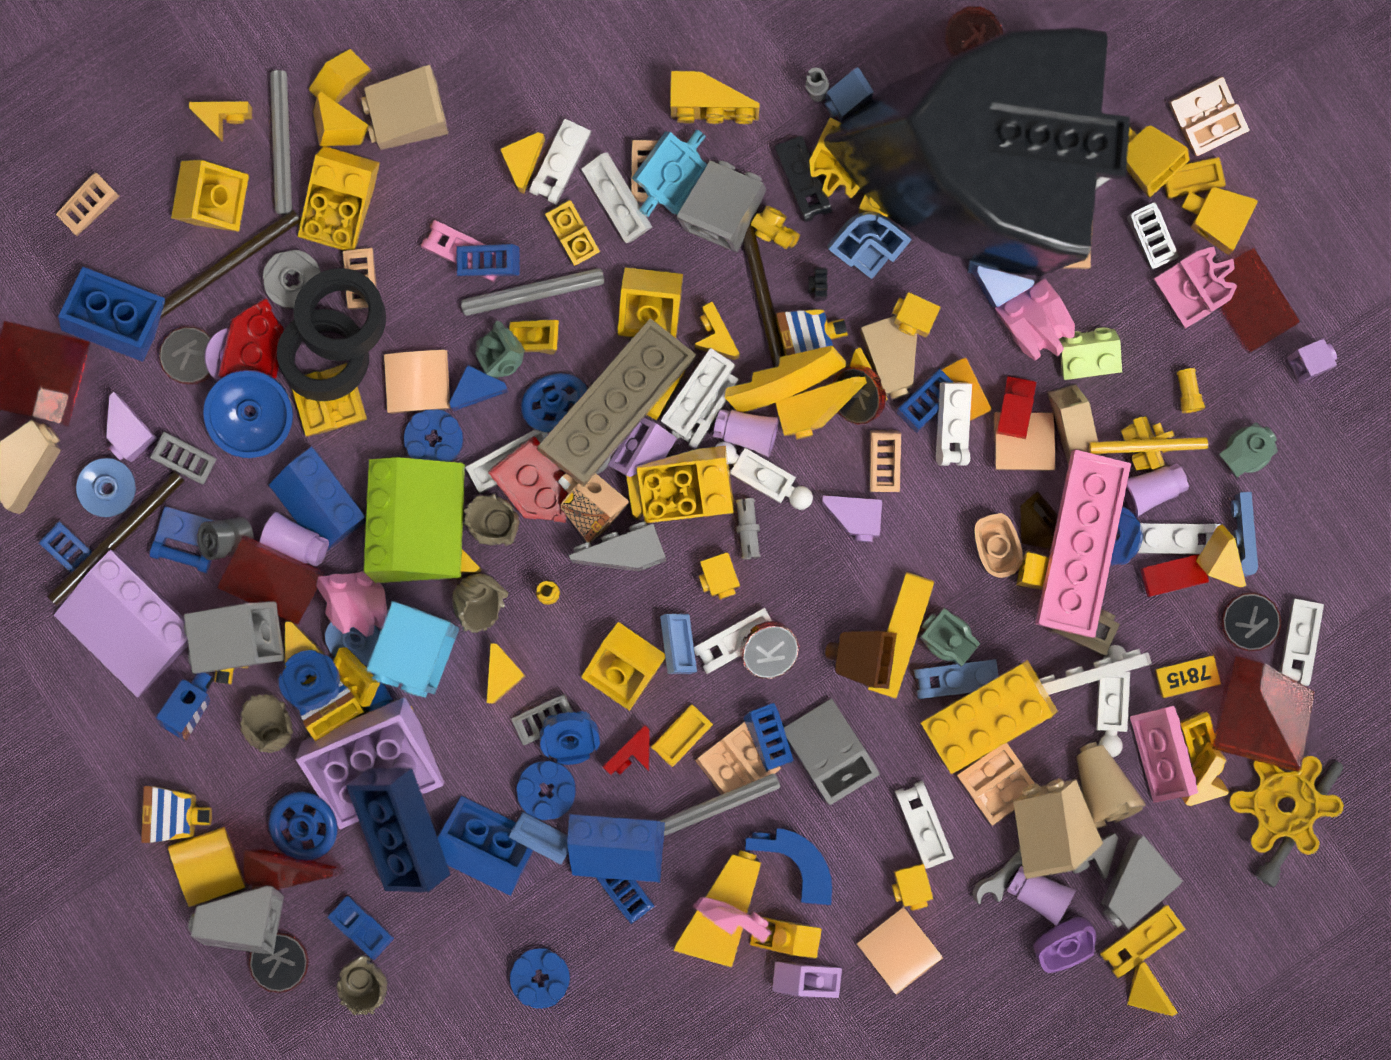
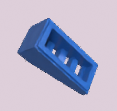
[457,244,520,276]
[896,369,954,433]
[39,521,92,572]
[743,703,794,772]
[597,878,655,924]

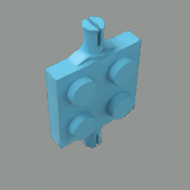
[632,129,707,217]

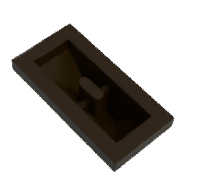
[1020,491,1058,549]

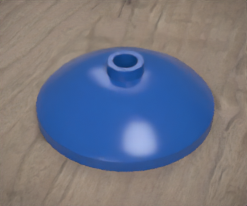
[203,370,293,458]

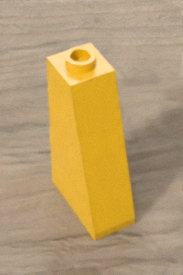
[674,850,761,967]

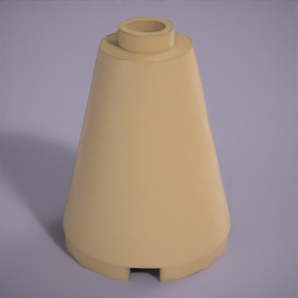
[1077,742,1146,828]

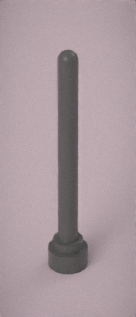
[1254,761,1343,888]

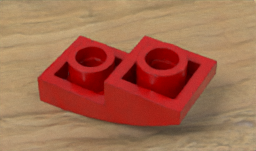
[1140,554,1209,597]

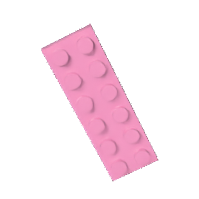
[1035,449,1131,638]

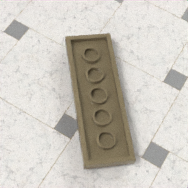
[537,318,696,487]

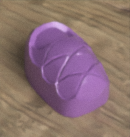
[1033,917,1096,973]

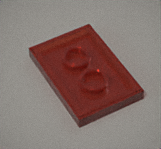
[1220,248,1300,353]
[217,535,324,625]

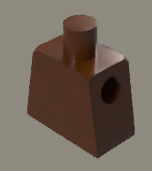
[825,631,897,689]

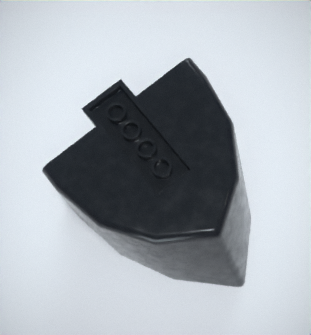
[824,27,1130,277]

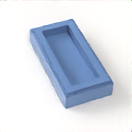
[660,614,697,674]
[509,812,568,865]

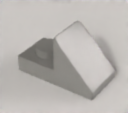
[1067,832,1118,879]

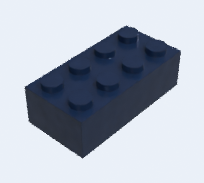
[346,768,451,892]

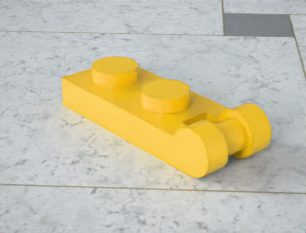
[1100,905,1186,978]

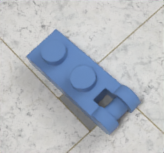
[1231,492,1258,577]
[914,659,999,699]

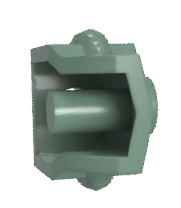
[475,321,525,378]
[1218,422,1278,478]
[920,608,980,667]

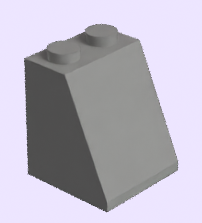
[677,160,766,253]
[184,602,285,674]
[1101,834,1183,929]
[189,886,284,955]

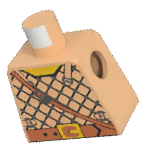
[558,473,629,543]

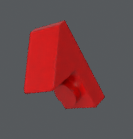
[997,376,1037,439]
[603,725,650,775]

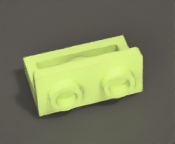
[1059,327,1122,380]

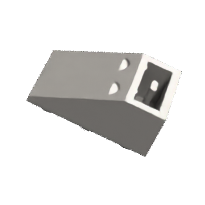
[569,521,666,572]
[784,698,880,806]

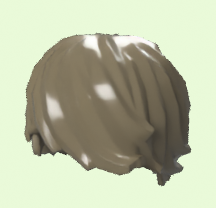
[464,494,520,546]
[452,574,509,633]
[239,694,293,753]
[336,955,388,1015]

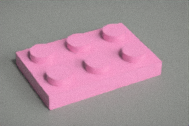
[1130,706,1198,803]

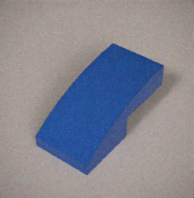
[327,895,394,960]

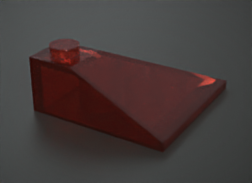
[0,321,91,427]
[1212,656,1315,772]
[243,847,344,890]

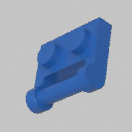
[150,506,214,574]

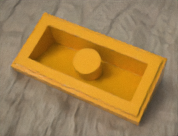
[942,357,991,421]

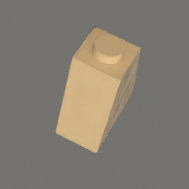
[860,315,917,399]
[1048,385,1101,466]

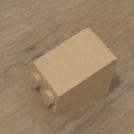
[361,65,449,150]
[0,420,61,515]
[1013,778,1103,879]

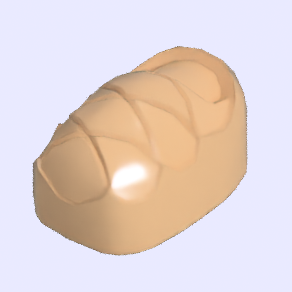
[974,513,1023,578]

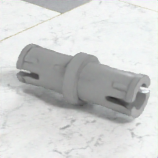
[805,68,829,102]
[736,498,761,560]

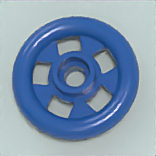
[521,373,588,432]
[269,792,338,861]

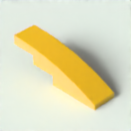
[724,346,846,412]
[868,572,934,699]

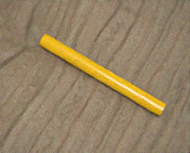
[1089,437,1208,454]

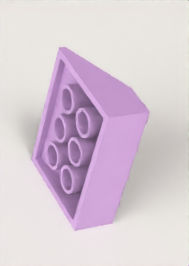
[54,550,189,697]
[296,697,444,829]

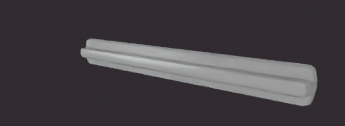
[270,70,292,214]
[461,268,605,316]
[660,774,780,836]

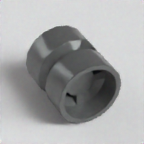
[197,517,254,560]

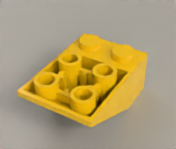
[671,71,760,124]
[298,146,380,251]
[637,446,733,523]

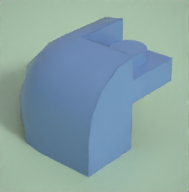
[827,212,912,279]

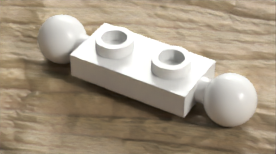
[715,442,813,510]
[1096,645,1130,757]

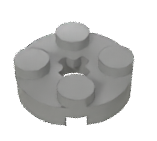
[263,250,321,309]

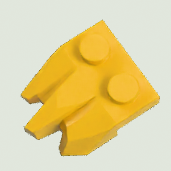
[809,117,860,198]

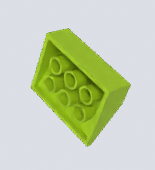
[364,457,465,583]

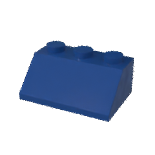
[58,267,165,362]
[269,447,366,551]
[438,796,534,896]
[567,814,665,882]

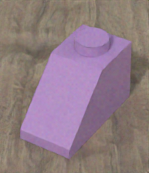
[1287,339,1337,384]
[106,392,158,462]
[608,418,677,477]
[822,495,882,542]
[772,962,842,998]

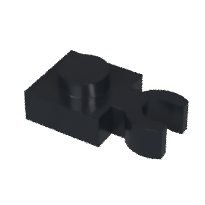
[808,267,828,301]

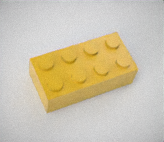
[921,660,1058,774]

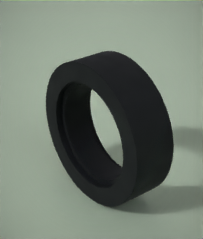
[294,268,386,361]
[277,309,369,401]

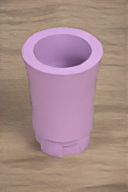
[713,409,779,457]
[1124,464,1189,518]
[260,512,329,567]
[1007,866,1076,926]

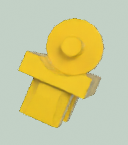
[1121,416,1175,470]

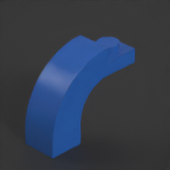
[745,828,832,905]

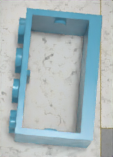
[367,602,460,698]

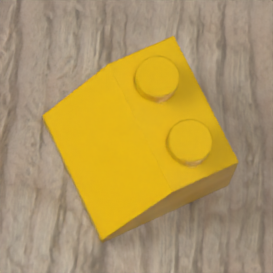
[171,160,249,232]
[618,267,683,338]
[581,622,666,711]

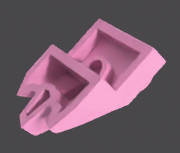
[1154,246,1237,329]
[995,279,1075,361]
[316,571,388,637]
[693,897,771,943]

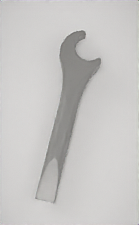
[973,849,1022,904]

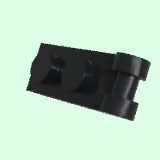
[775,135,832,223]

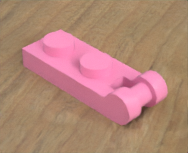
[420,220,507,282]

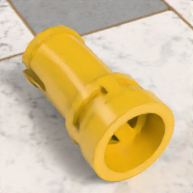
[1176,368,1205,413]
[536,581,560,605]

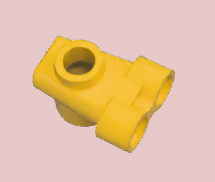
[751,206,800,249]

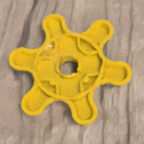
[1230,754,1344,855]

